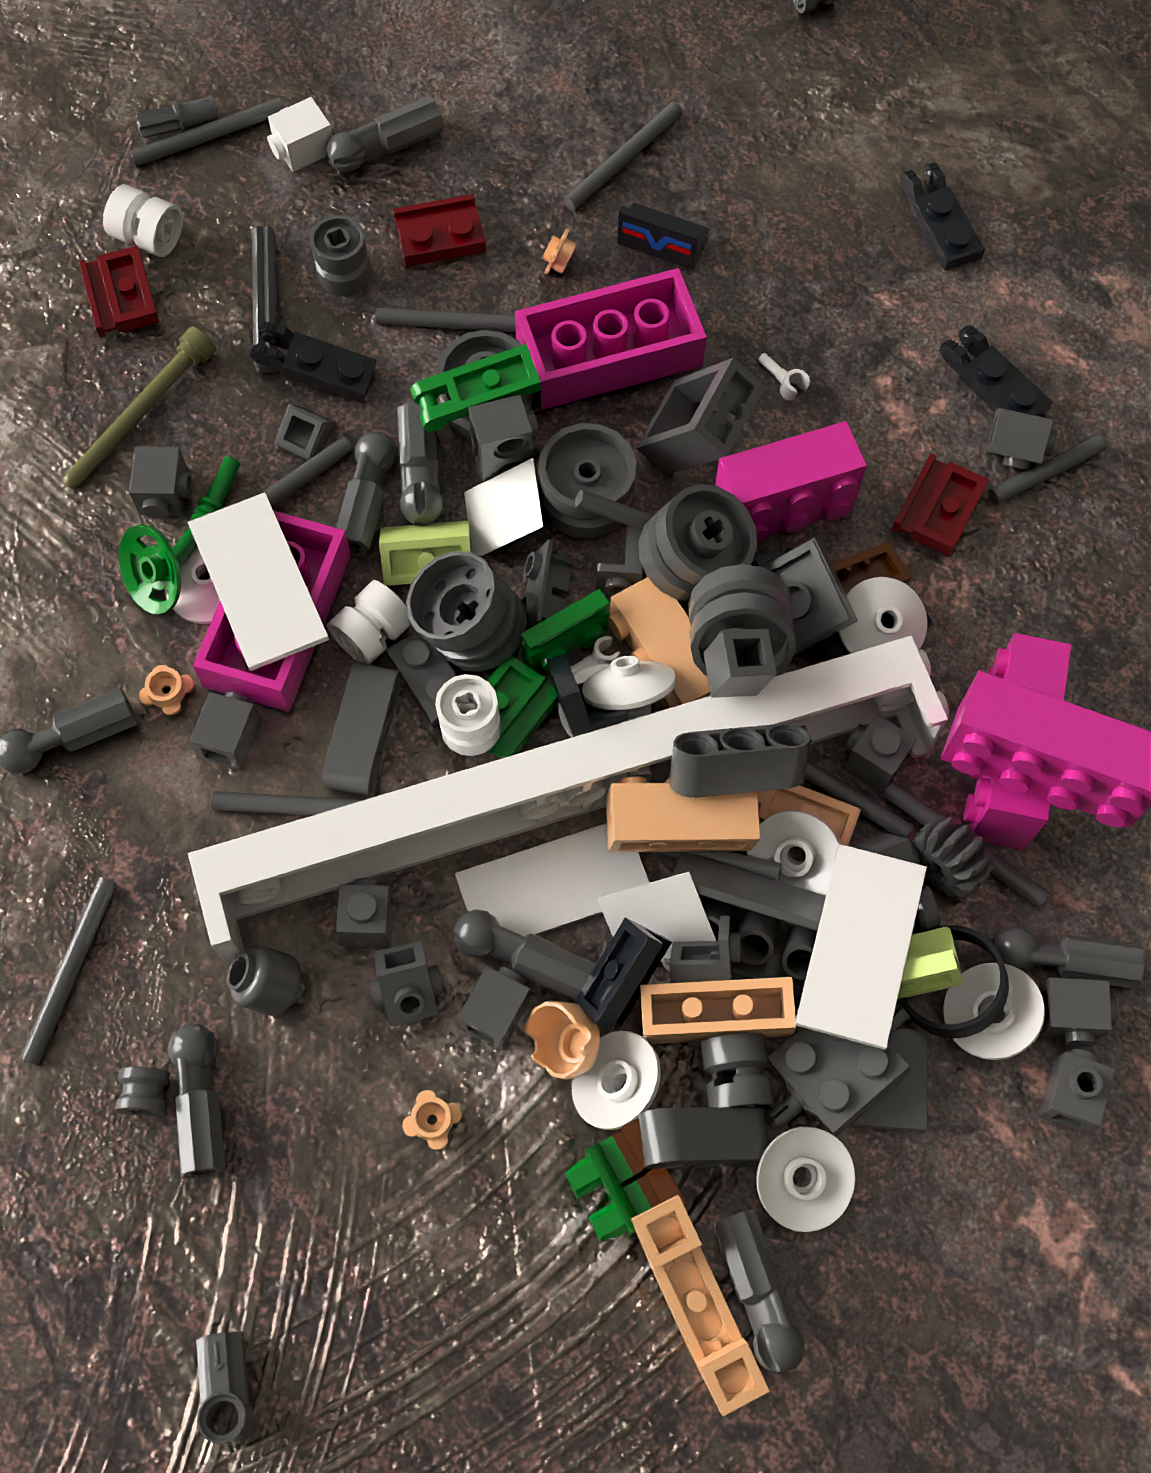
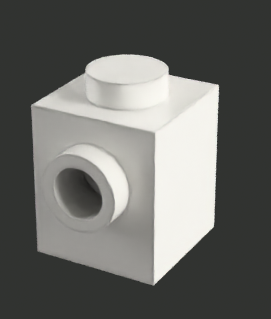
[267,97,332,172]

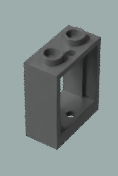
[636,357,765,475]

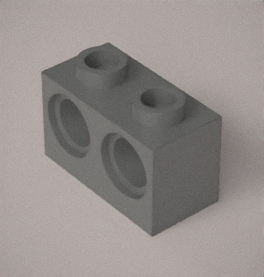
[468,394,540,483]

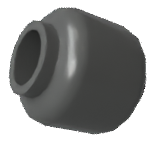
[226,945,304,1016]

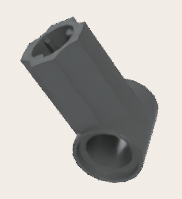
[196,1331,255,1447]

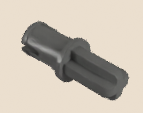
[136,95,219,138]

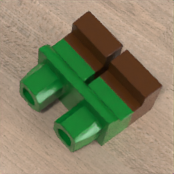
[565,1118,687,1243]

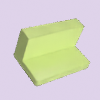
[379,521,471,586]
[897,927,964,1000]

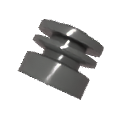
[406,551,527,672]

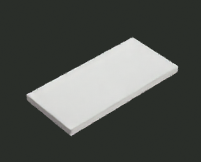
[188,493,329,671]
[455,823,650,936]
[795,844,927,1050]

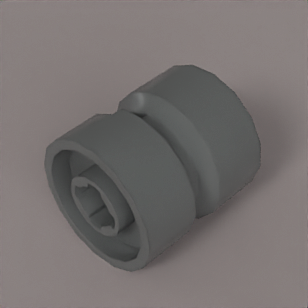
[309,215,371,296]
[700,1033,774,1111]

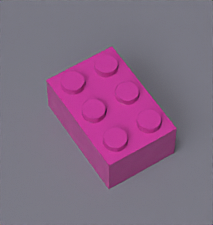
[715,421,867,543]

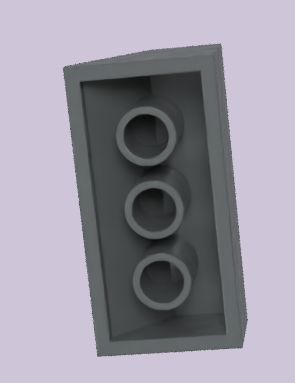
[660,852,826,1006]

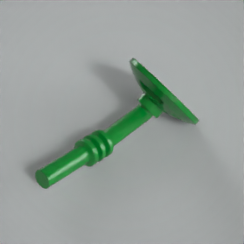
[118,456,241,614]

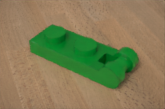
[410,344,542,432]

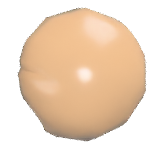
[524,1001,600,1080]

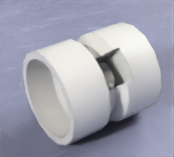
[103,184,183,257]
[327,580,411,665]
[435,674,501,756]

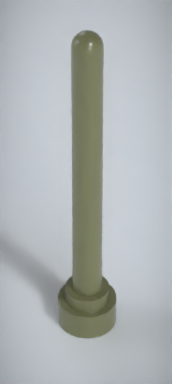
[63,326,216,489]

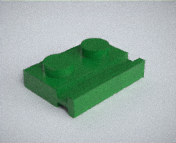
[521,589,609,672]
[487,656,559,759]

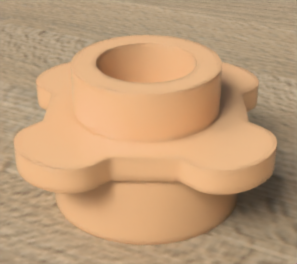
[542,228,577,275]
[139,665,194,716]
[403,1090,462,1150]

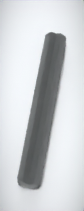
[252,225,278,374]

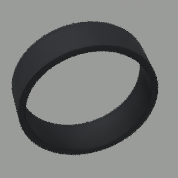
[900,925,1009,1038]

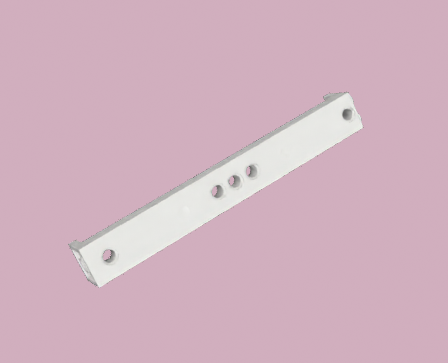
[188,635,949,969]

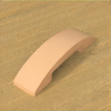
[631,1195,770,1416]

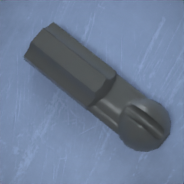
[325,96,444,173]
[397,400,443,526]
[336,432,397,557]
[0,687,137,774]
[453,909,598,999]
[992,926,1145,989]
[167,1023,226,1178]
[712,1209,805,1374]

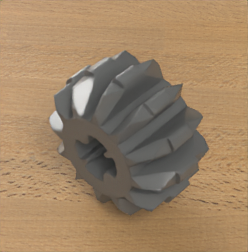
[911,815,995,898]

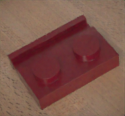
[393,194,486,267]
[78,245,160,338]
[892,453,989,556]

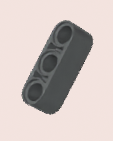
[322,662,401,796]
[669,724,811,798]
[639,1107,769,1169]

